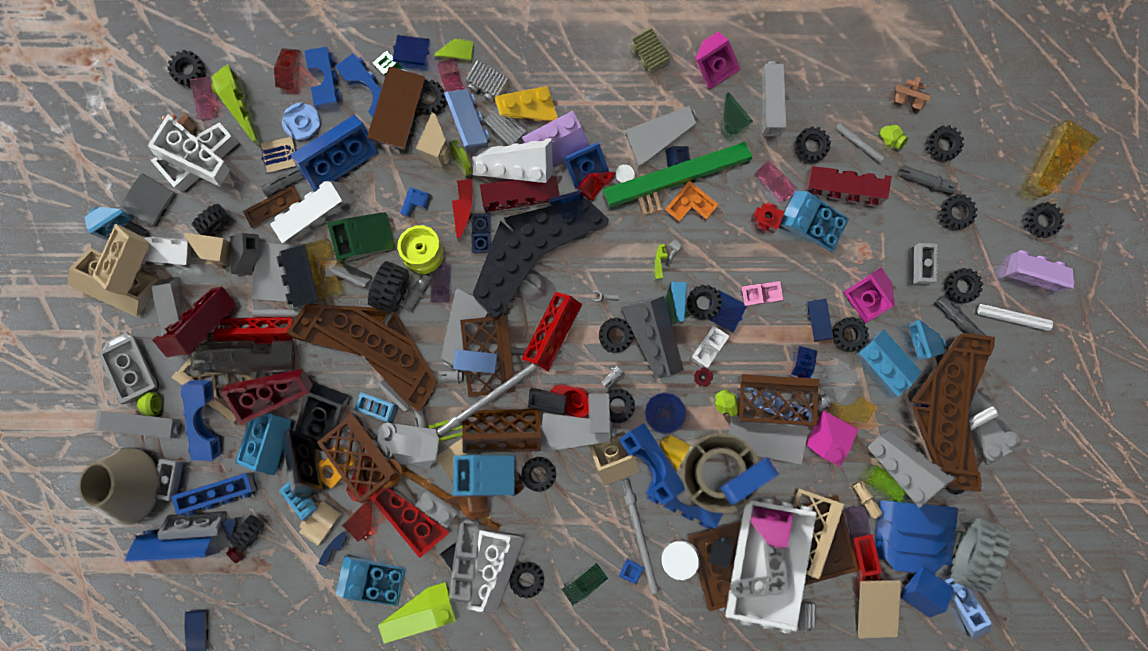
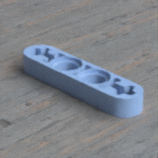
[744,387,812,422]

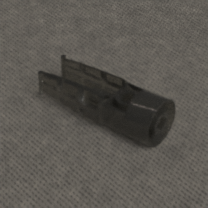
[190,340,295,375]

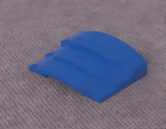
[875,500,958,574]

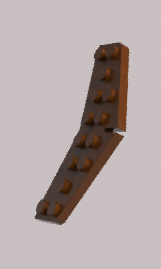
[286,304,436,413]
[910,333,995,492]

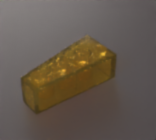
[1024,119,1101,198]

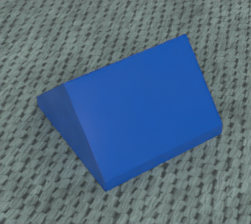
[563,142,609,189]
[900,566,954,618]

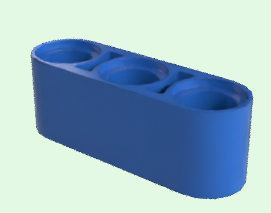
[720,457,779,505]

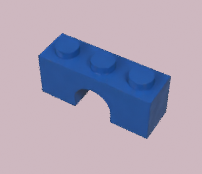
[304,46,341,110]

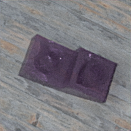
[430,264,451,302]
[846,506,871,550]

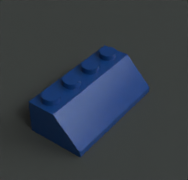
[290,115,379,192]

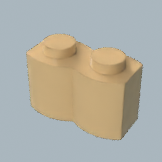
[299,500,343,546]

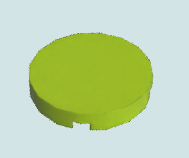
[449,139,473,176]

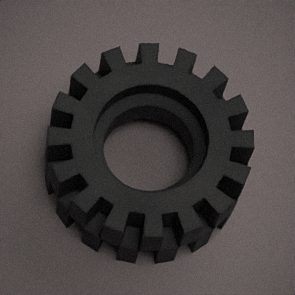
[167,50,205,87]
[416,79,447,116]
[926,125,964,162]
[795,126,831,163]
[939,194,978,230]
[1025,202,1064,238]
[192,203,229,236]
[945,268,983,303]
[687,284,722,320]
[599,317,633,353]
[832,317,869,352]
[606,388,635,423]
[521,457,556,492]
[230,514,264,552]
[509,562,544,599]

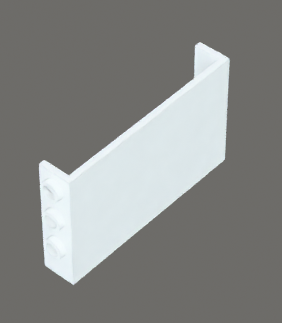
[725,498,816,634]

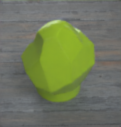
[880,124,908,150]
[715,389,739,417]

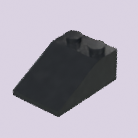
[294,382,349,452]

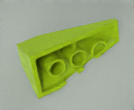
[211,65,260,145]

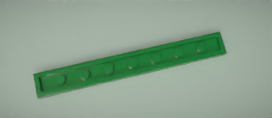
[603,142,752,208]

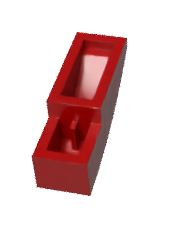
[452,179,474,241]
[853,534,882,581]

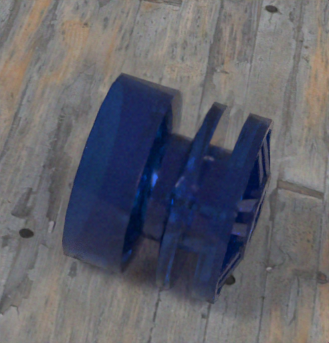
[645,392,686,434]

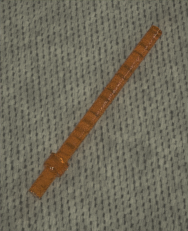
[401,466,501,532]

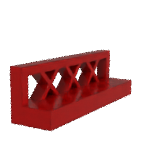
[522,292,582,372]
[213,317,294,348]

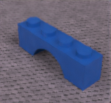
[335,53,382,118]
[180,380,221,461]
[619,423,685,505]
[645,478,723,530]

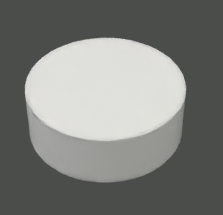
[615,165,634,183]

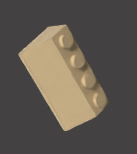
[68,248,158,317]

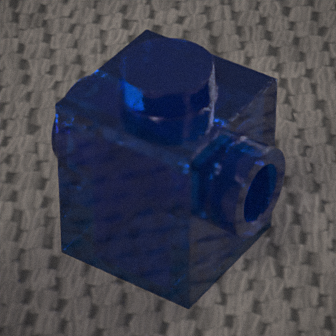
[791,346,818,378]

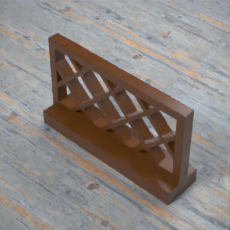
[460,315,515,397]
[738,374,820,426]
[462,409,541,453]
[317,412,401,503]

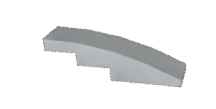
[449,519,479,603]

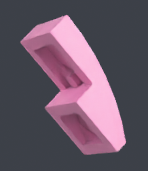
[742,281,784,306]

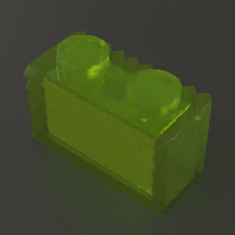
[863,465,906,502]

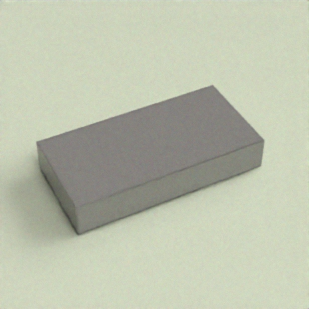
[588,394,610,434]

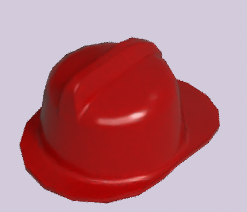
[550,385,589,418]

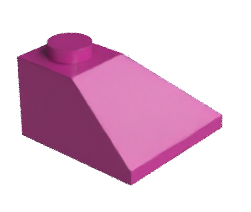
[695,32,741,89]
[844,267,895,323]
[806,411,858,467]
[751,506,793,548]

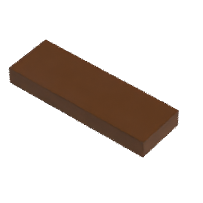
[243,185,302,229]

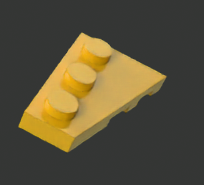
[495,86,558,122]

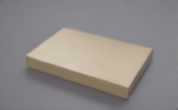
[858,580,901,638]

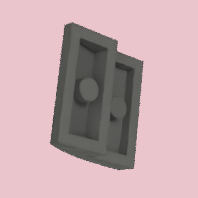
[120,173,175,226]

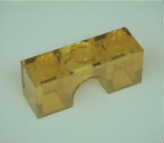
[305,238,344,301]

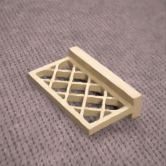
[172,343,252,425]
[793,489,844,579]

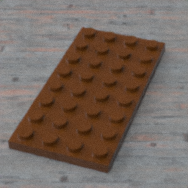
[688,495,859,612]

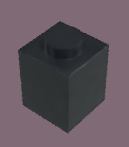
[707,537,734,568]

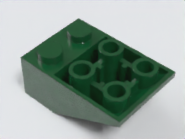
[327,212,396,263]

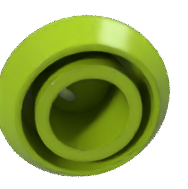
[136,391,162,417]

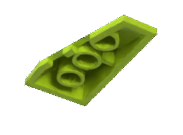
[378,582,458,644]

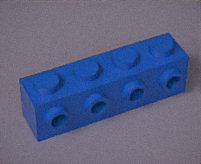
[171,472,257,517]

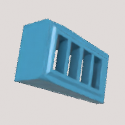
[671,282,687,323]
[354,392,399,423]
[279,481,318,521]

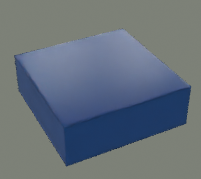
[618,559,645,585]

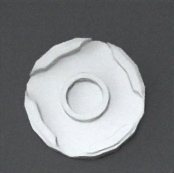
[662,541,700,580]

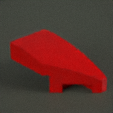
[577,171,616,201]

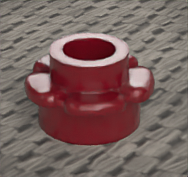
[694,368,713,387]
[226,547,244,564]

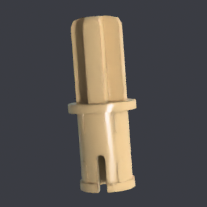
[853,481,882,519]

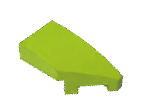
[434,39,473,61]
[654,244,668,281]

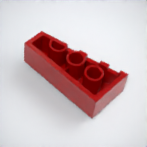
[370,488,452,558]

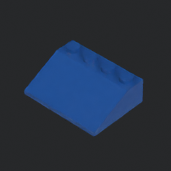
[125,530,220,562]

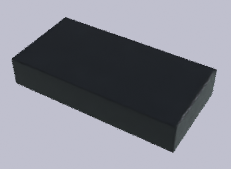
[528,388,568,416]

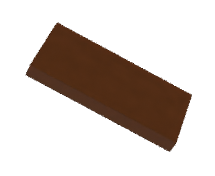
[367,66,426,149]

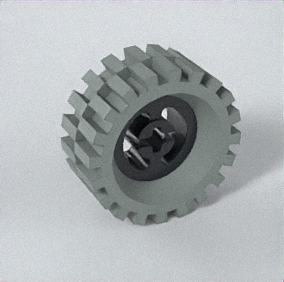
[951,518,1011,594]

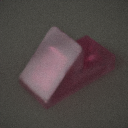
[437,59,464,92]

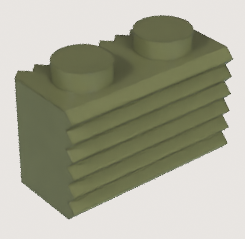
[630,28,670,74]

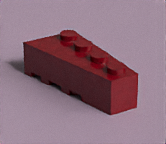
[806,166,892,207]
[480,176,560,213]
[152,286,236,358]
[220,369,313,425]

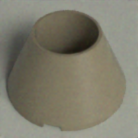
[682,433,759,513]
[78,447,159,526]

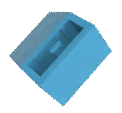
[780,190,849,252]
[453,455,514,495]
[336,556,406,606]

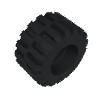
[368,261,409,314]

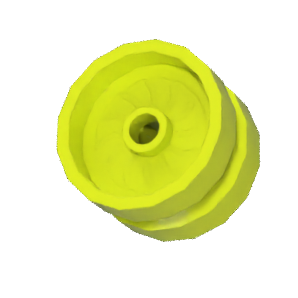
[397,225,444,274]

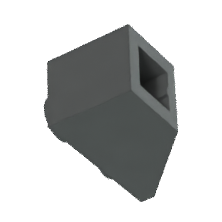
[230,233,260,275]

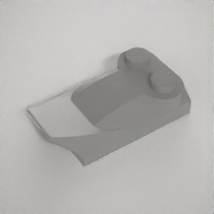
[97,332,157,405]
[968,391,1021,465]
[377,422,440,468]

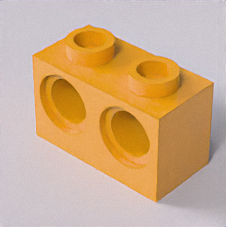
[318,444,359,489]

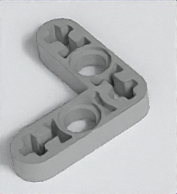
[730,540,788,598]

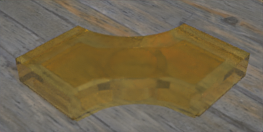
[828,397,877,423]

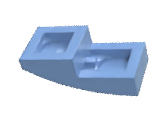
[453,349,497,373]

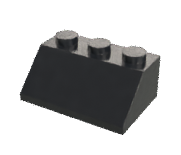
[276,244,319,308]
[283,429,323,500]

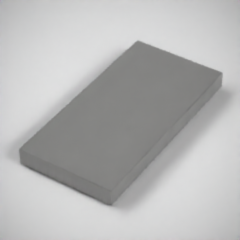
[728,413,809,465]

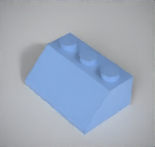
[444,89,490,154]

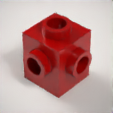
[753,202,784,232]

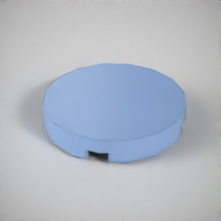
[282,103,320,141]

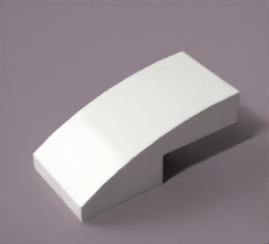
[691,325,729,369]

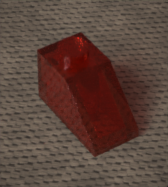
[274,48,301,89]
[342,498,375,542]

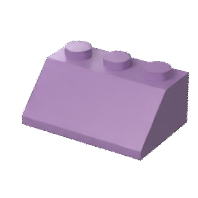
[522,110,590,168]
[1005,250,1074,292]

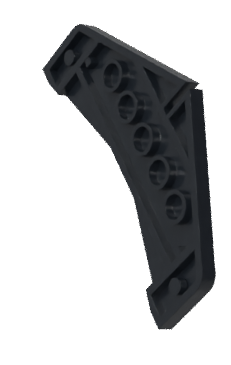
[473,198,609,321]

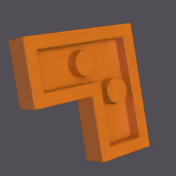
[665,181,719,222]

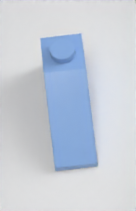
[945,578,992,640]

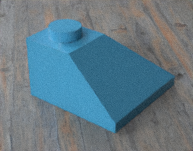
[84,207,134,239]
[907,320,946,360]

